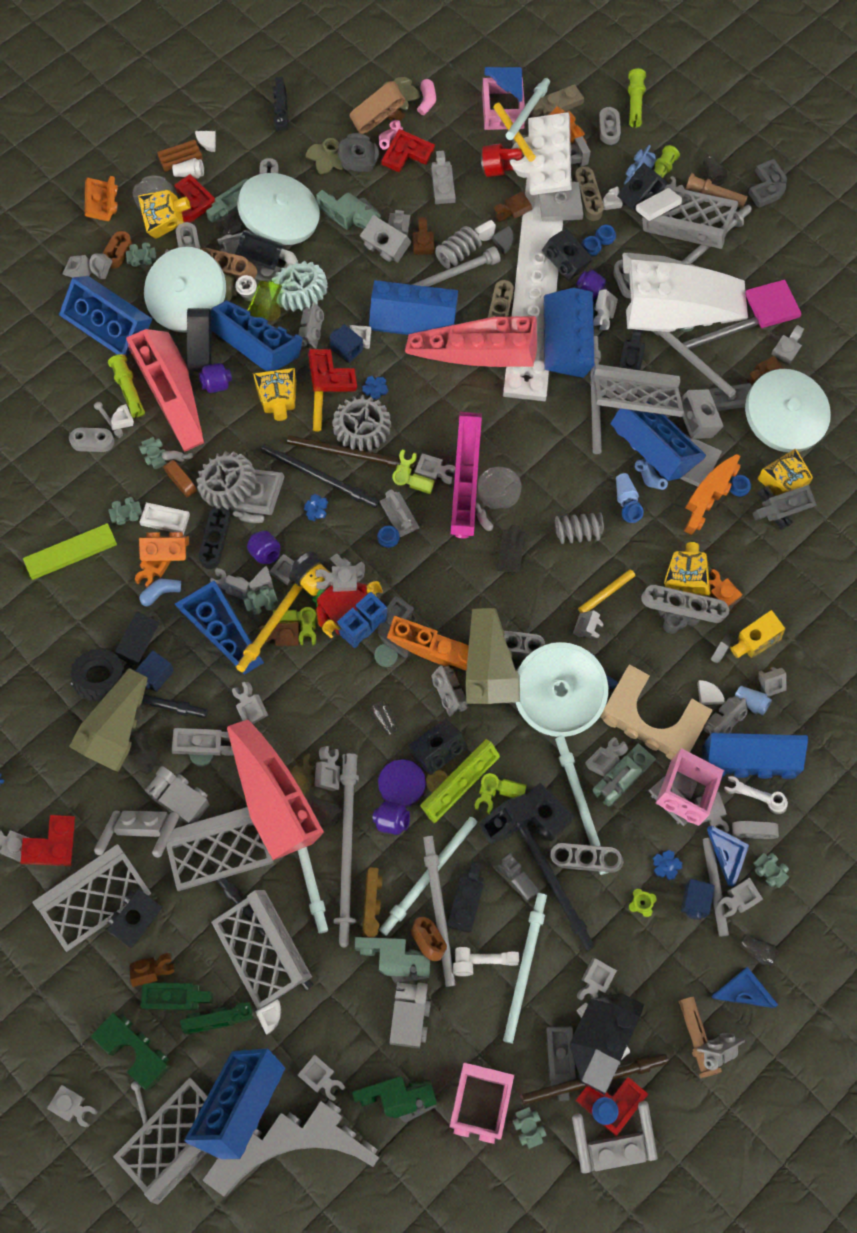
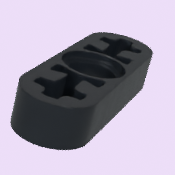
[199,506,231,569]

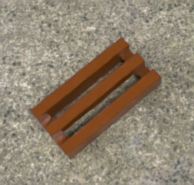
[157,140,203,172]

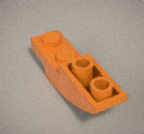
[684,454,741,535]
[387,616,469,671]

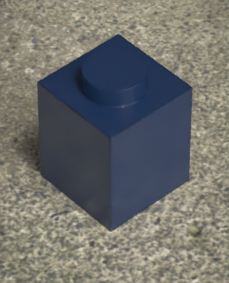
[330,324,363,363]
[135,651,174,692]
[681,879,715,920]

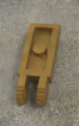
[362,867,382,938]

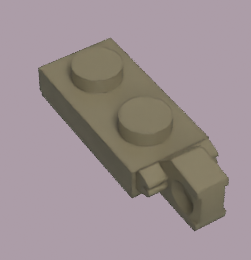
[530,84,584,118]

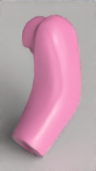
[417,79,436,116]
[379,120,403,149]

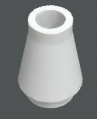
[172,158,204,179]
[236,275,257,301]

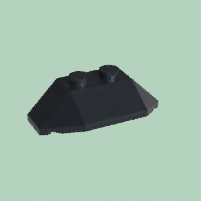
[569,993,645,1095]

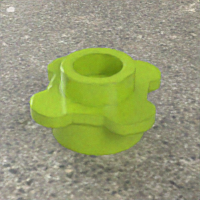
[629,889,657,917]

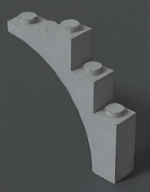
[203,1101,379,1197]

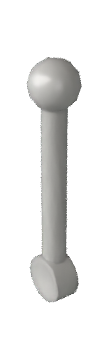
[94,402,123,438]
[131,1080,153,1135]

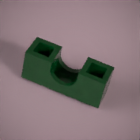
[90,1013,171,1091]

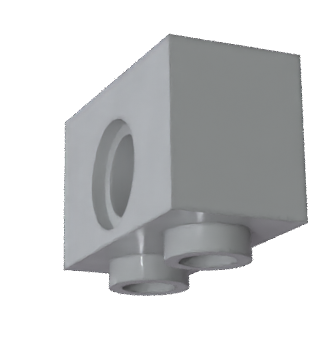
[360,215,411,263]
[681,390,724,439]

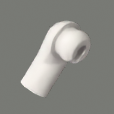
[279,249,298,268]

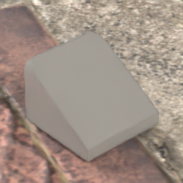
[63,255,92,277]
[249,566,273,591]

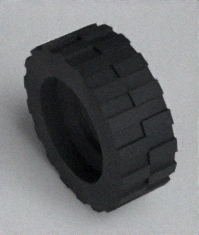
[70,649,124,702]

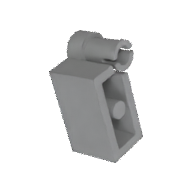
[145,766,210,825]
[389,982,431,1049]

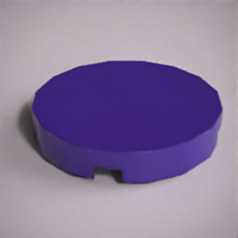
[378,759,426,807]

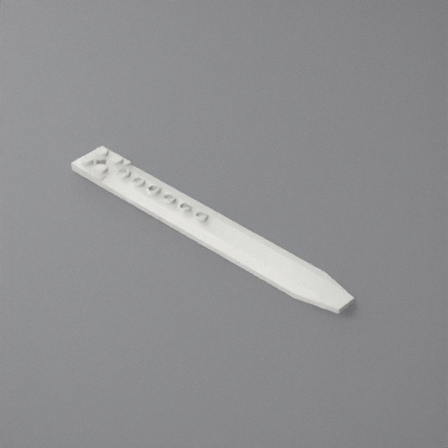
[503,177,563,401]

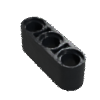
[187,308,212,371]

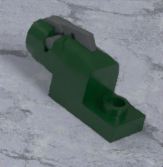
[352,1076,437,1123]

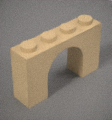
[600,664,713,760]

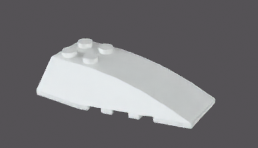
[623,253,748,332]

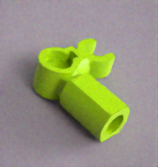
[392,449,435,494]
[273,607,317,645]
[475,773,527,814]

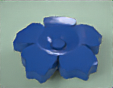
[362,376,388,400]
[304,494,329,521]
[653,850,682,880]

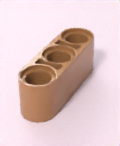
[350,81,405,134]
[200,248,257,279]

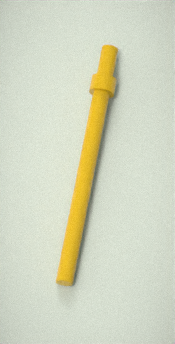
[236,583,303,672]

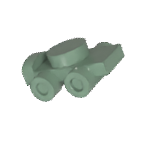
[126,243,157,266]
[139,437,166,469]
[109,497,142,525]
[243,586,278,615]
[753,853,789,888]
[512,1107,546,1149]

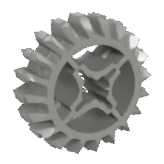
[332,395,391,451]
[196,451,257,509]

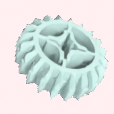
[271,261,328,312]

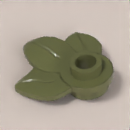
[383,77,421,110]
[306,138,343,174]

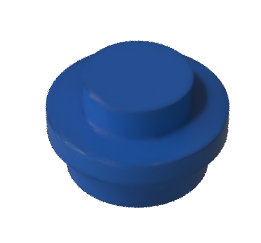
[595,225,616,245]
[581,236,602,256]
[729,475,751,497]
[622,501,644,523]
[377,526,400,548]
[592,1097,618,1125]

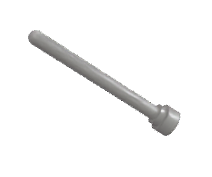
[411,246,501,287]

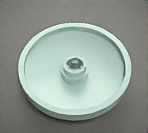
[237,173,320,245]
[144,247,226,333]
[745,369,831,453]
[516,643,608,737]

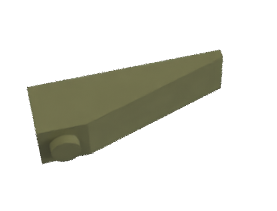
[466,608,520,704]
[69,668,148,772]

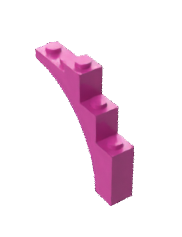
[451,412,482,538]

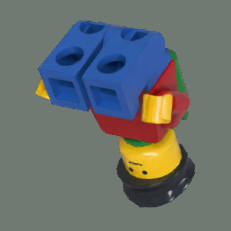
[289,551,387,648]

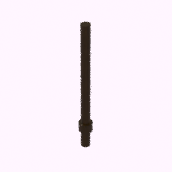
[287,435,416,470]
[521,1054,668,1105]

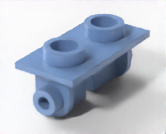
[624,145,656,184]

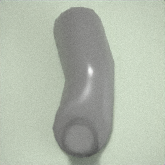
[162,450,193,462]
[475,503,493,531]
[233,511,264,523]

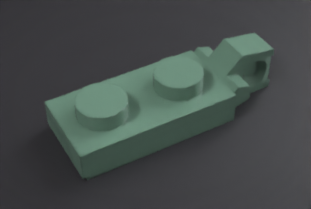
[206,179,248,223]

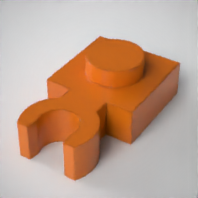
[135,561,171,588]
[709,569,743,607]

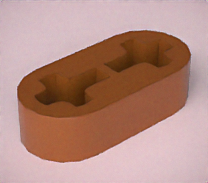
[103,231,132,269]
[163,460,197,498]
[411,917,447,961]

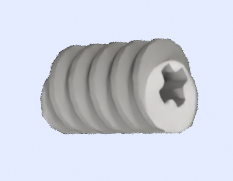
[435,226,482,269]
[555,512,604,544]

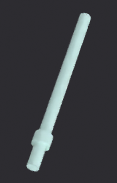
[506,78,550,140]
[555,736,609,875]
[379,816,478,936]
[298,847,328,934]
[503,893,547,1044]

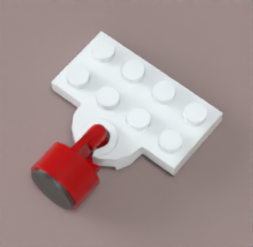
[481,112,572,195]

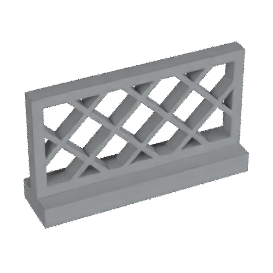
[642,186,738,249]
[590,364,684,417]
[166,807,273,891]
[32,844,152,952]
[211,890,312,1010]
[113,1078,208,1205]

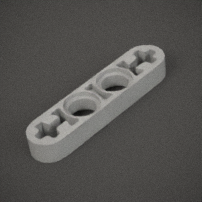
[641,585,729,623]

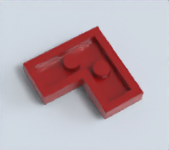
[381,129,435,173]
[174,174,215,223]
[308,349,357,392]
[20,815,75,866]
[575,1077,648,1136]

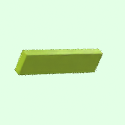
[23,523,117,580]
[420,739,500,823]

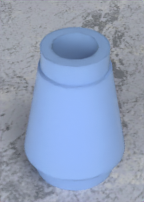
[616,473,639,507]
[735,685,772,716]

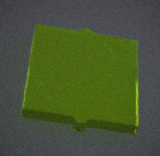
[247,280,282,320]

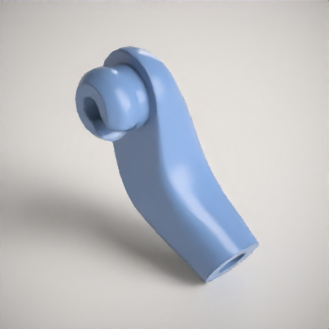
[635,459,668,490]
[140,579,181,607]

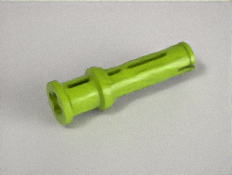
[628,68,646,128]
[654,145,680,178]
[108,354,145,418]

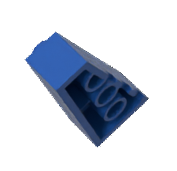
[211,300,303,372]
[175,580,264,675]

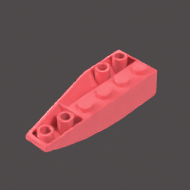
[405,316,537,367]
[126,329,204,452]
[227,720,324,860]

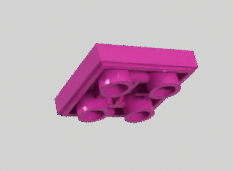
[745,280,801,328]

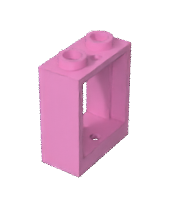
[482,78,525,130]
[656,748,724,826]
[449,1063,514,1144]

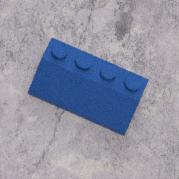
[59,276,152,357]
[369,280,458,335]
[544,288,595,378]
[610,401,706,481]
[702,733,808,779]
[184,1049,285,1159]

